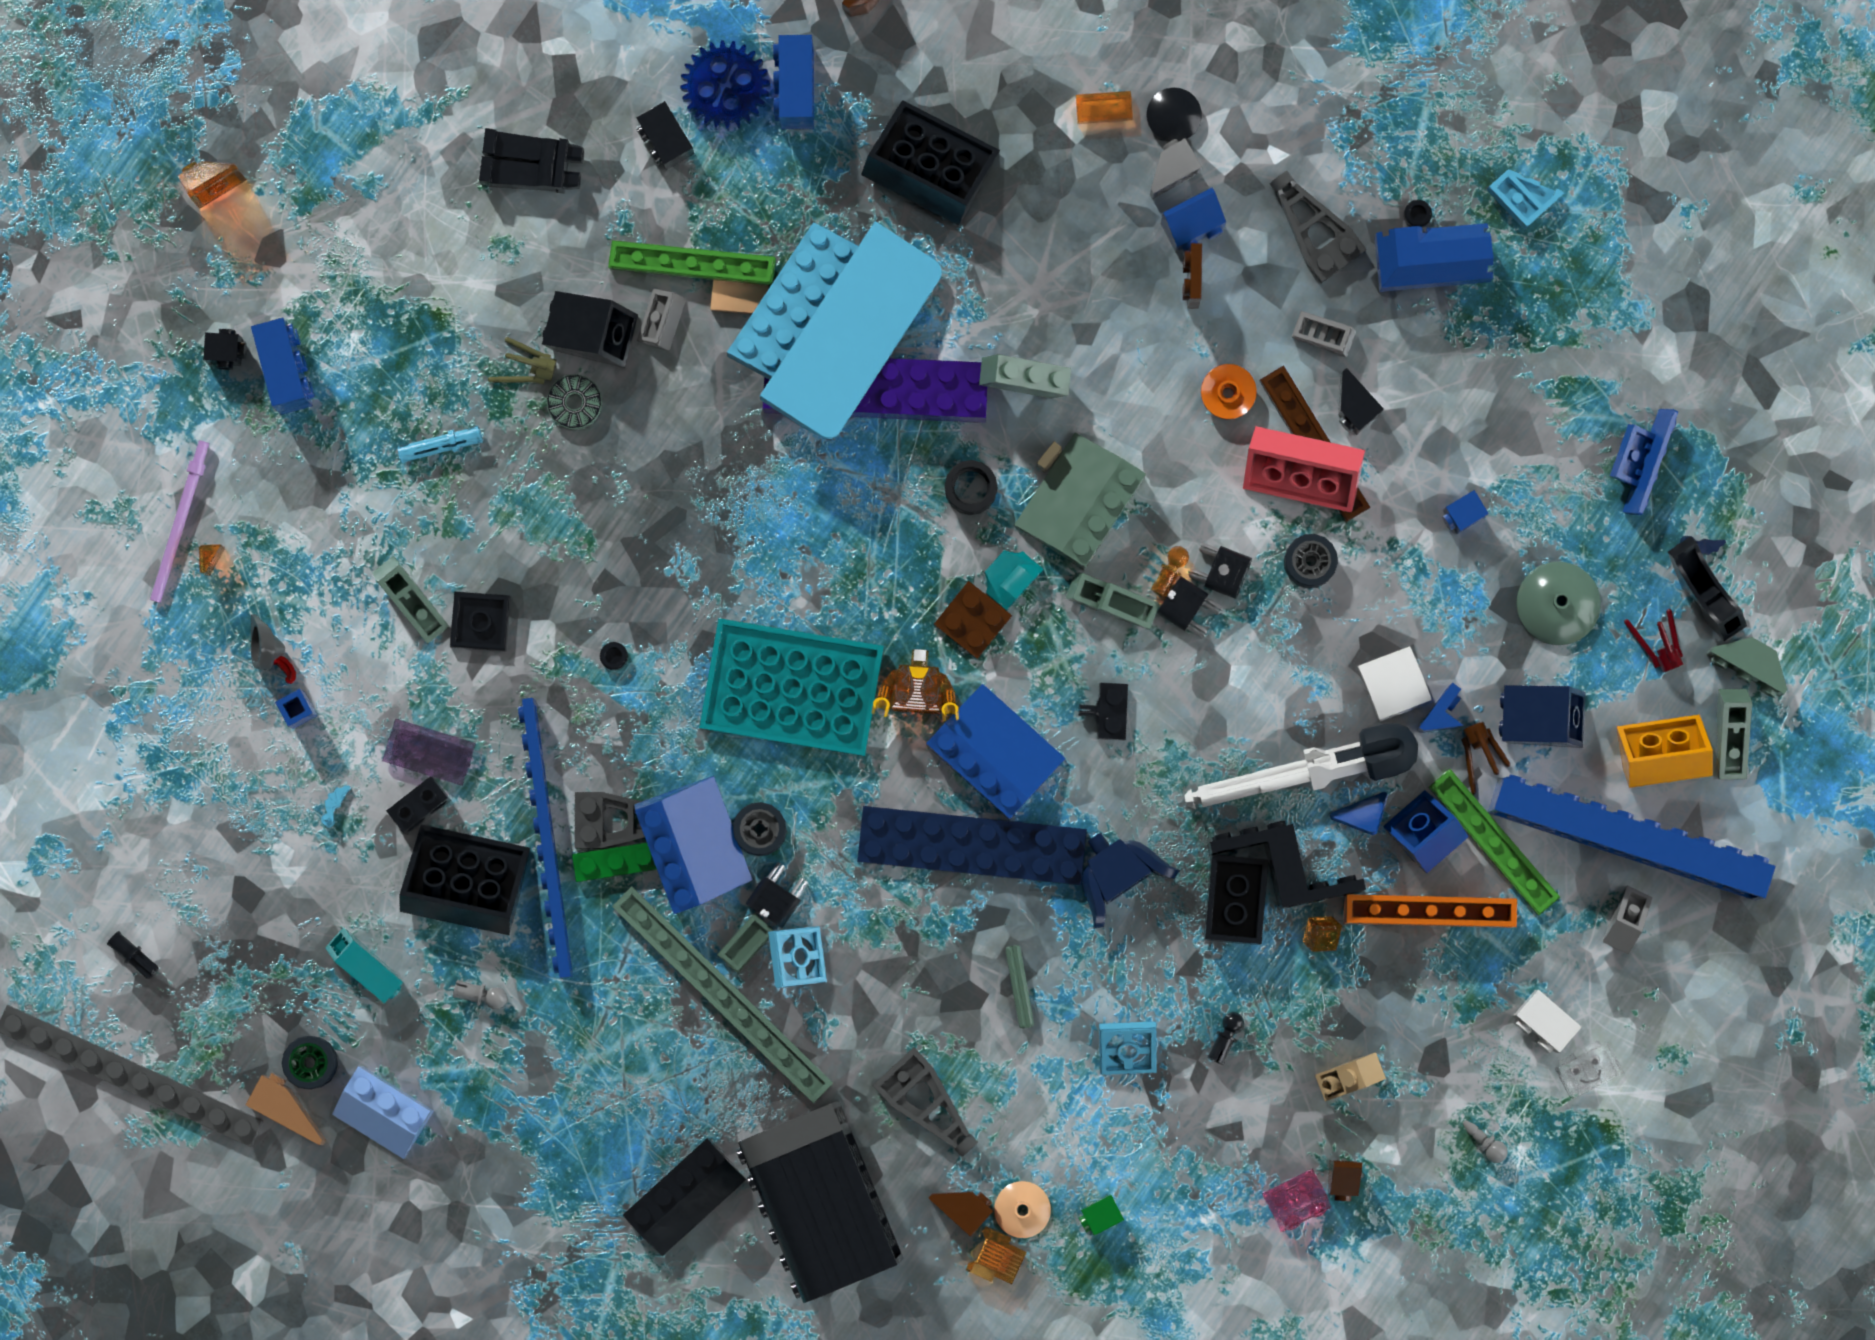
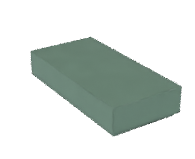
[717,913,775,973]

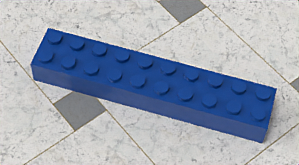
[1488,775,1776,901]

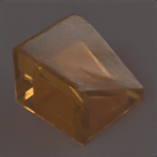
[1303,916,1342,952]

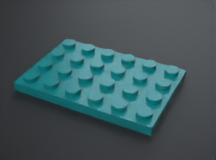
[699,618,884,757]

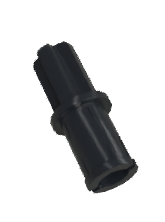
[107,931,159,979]

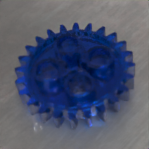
[680,40,770,131]

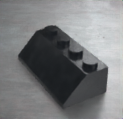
[623,1138,747,1256]

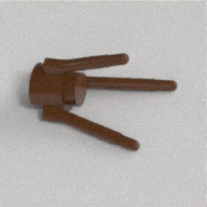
[1461,722,1510,795]

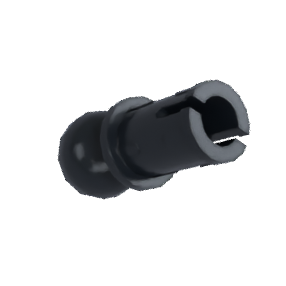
[1207,1012,1244,1065]

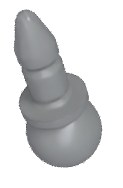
[1463,1120,1508,1163]

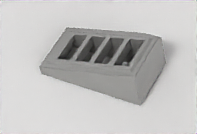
[1292,311,1356,357]

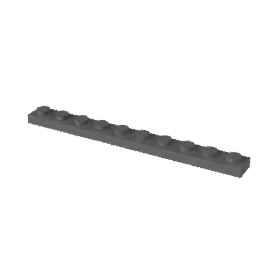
[0,1005,263,1147]

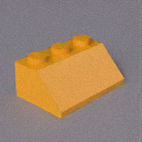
[1617,714,1713,788]

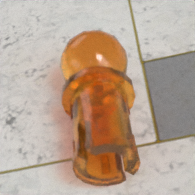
[1151,546,1189,598]

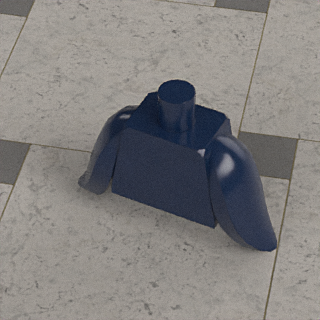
[1082,833,1181,929]

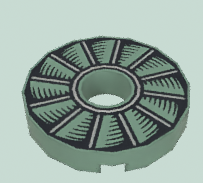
[547,374,603,430]

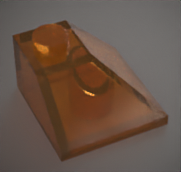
[178,161,247,209]

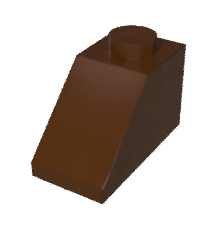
[1328,1160,1363,1201]
[928,1191,993,1237]

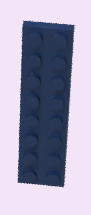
[857,806,1087,886]

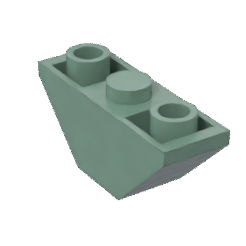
[1706,637,1787,698]

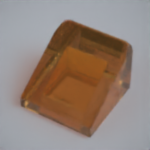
[199,544,225,576]

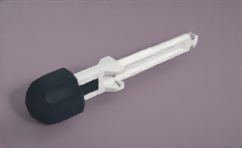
[1184,723,1418,809]

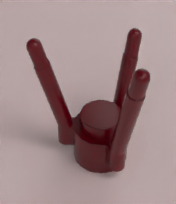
[1624,609,1684,673]

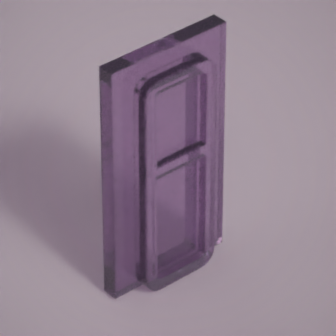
[382,719,476,786]

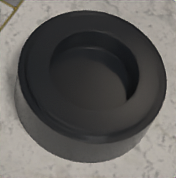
[1403,200,1432,228]
[600,642,628,671]

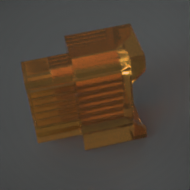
[966,1226,1027,1284]

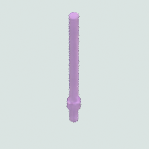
[150,440,210,603]

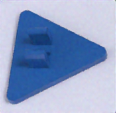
[1330,792,1388,835]

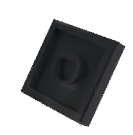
[450,591,511,652]

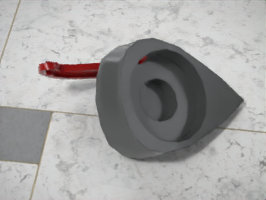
[251,614,296,684]

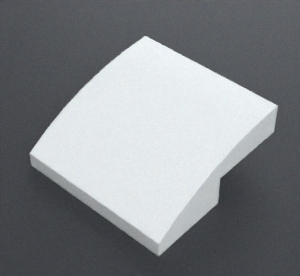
[1358,646,1432,722]

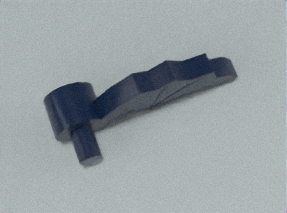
[1680,535,1726,555]

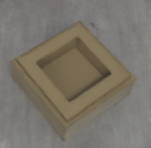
[1036,441,1062,472]

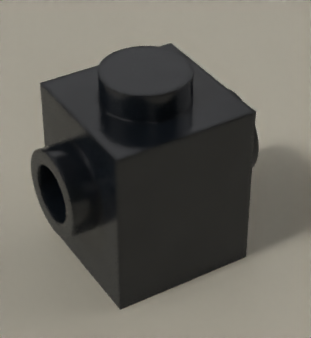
[203,329,247,370]

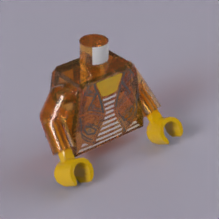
[872,649,959,722]

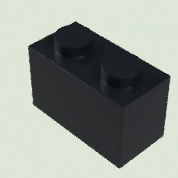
[636,101,695,170]

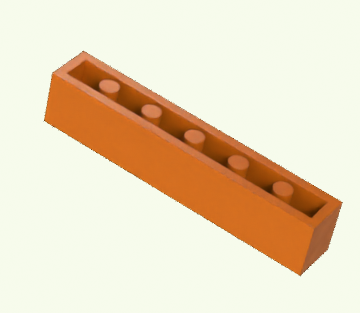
[1344,894,1517,928]

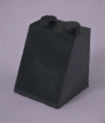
[542,291,638,368]

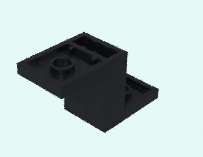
[1207,820,1366,910]

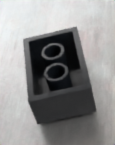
[1203,854,1269,945]

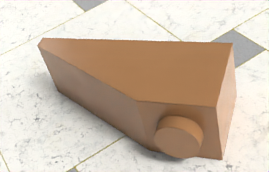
[245,1073,326,1145]

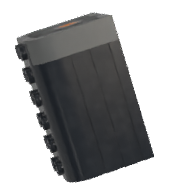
[736,1101,903,1303]

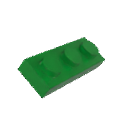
[572,843,657,882]

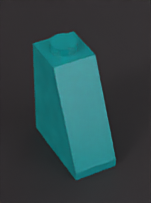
[325,927,403,1003]

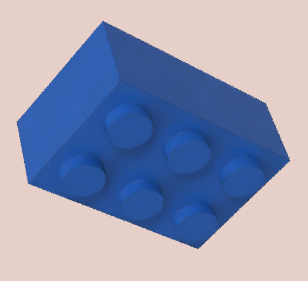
[773,35,814,130]
[251,317,315,415]

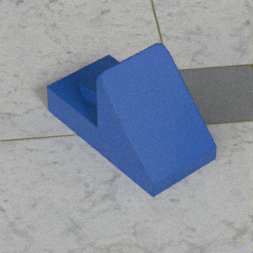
[1417,682,1463,733]

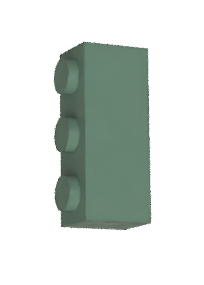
[979,354,1071,399]

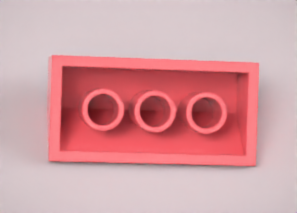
[1243,426,1365,513]

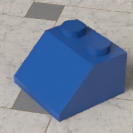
[1160,187,1226,252]
[1383,790,1469,873]

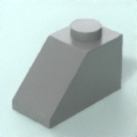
[1150,139,1202,199]
[1603,885,1653,954]

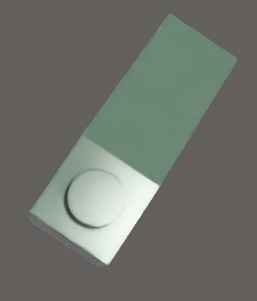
[372,556,449,644]
[1717,689,1752,780]

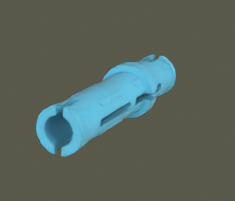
[397,425,483,463]

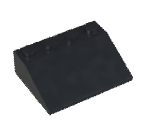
[861,100,1000,225]
[399,824,530,935]

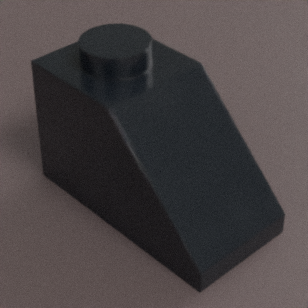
[1338,368,1384,435]

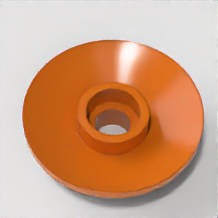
[1201,364,1257,419]

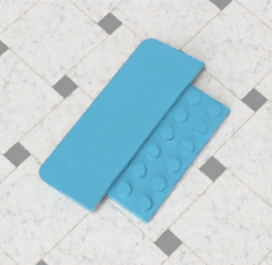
[727,221,942,439]

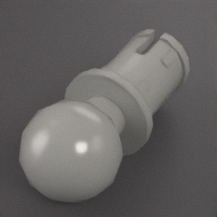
[453,980,507,1009]

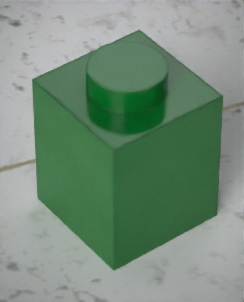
[1079,1194,1124,1236]

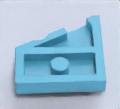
[1487,169,1564,230]

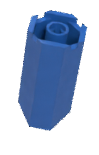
[1374,223,1493,292]

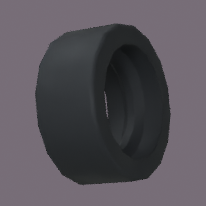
[945,460,998,515]

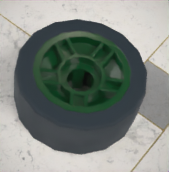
[282,1036,338,1090]

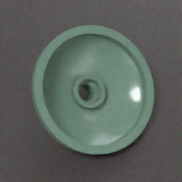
[1516,562,1601,645]

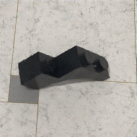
[1668,536,1747,641]

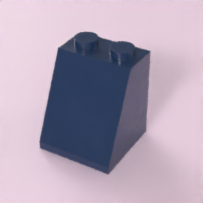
[1499,685,1586,748]

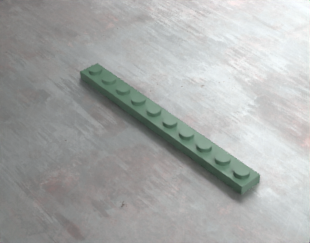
[612,886,833,1103]

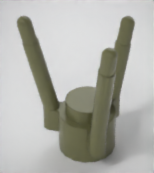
[488,337,557,385]

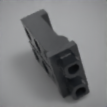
[479,128,584,194]

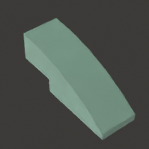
[1066,572,1160,630]

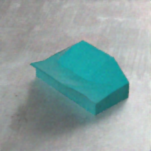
[984,550,1044,611]

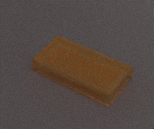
[1075,91,1133,124]

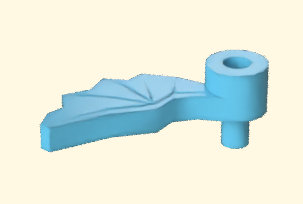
[321,785,351,828]

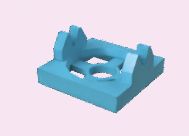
[768,926,827,988]
[1099,1021,1157,1075]

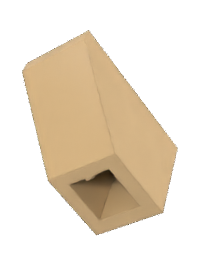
[1315,1052,1386,1101]

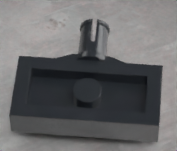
[1078,683,1128,741]

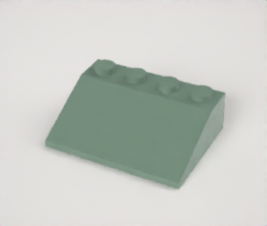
[1014,433,1146,570]

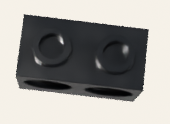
[386,776,452,835]

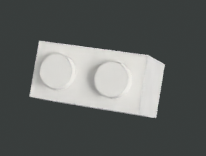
[1513,990,1581,1053]

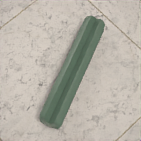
[1006,945,1034,1029]

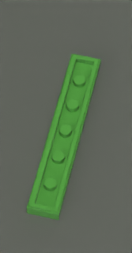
[608,240,776,286]
[1428,769,1560,916]

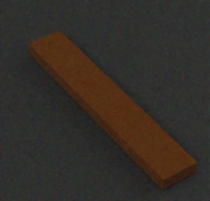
[1260,365,1371,523]

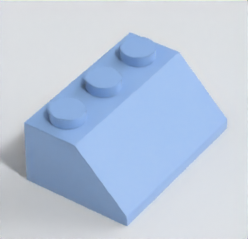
[332,1066,434,1159]

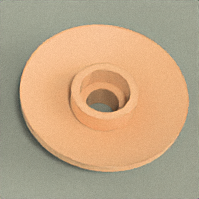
[994,1181,1051,1238]

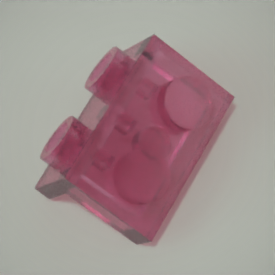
[1262,1169,1331,1232]

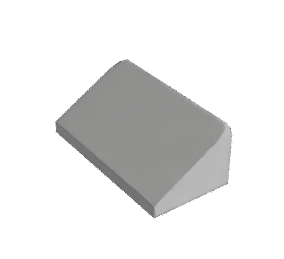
[637,289,685,350]

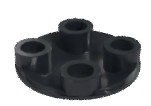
[1146,87,1202,142]

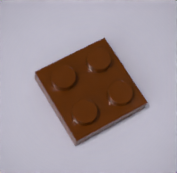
[1182,243,1202,309]
[934,581,1012,660]

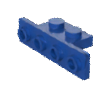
[1610,409,1678,515]

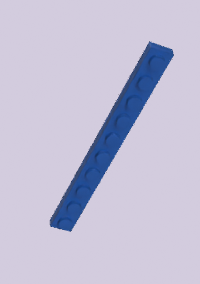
[518,698,573,979]

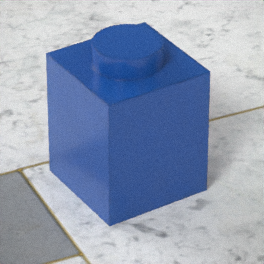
[1442,490,1489,534]
[275,689,318,729]

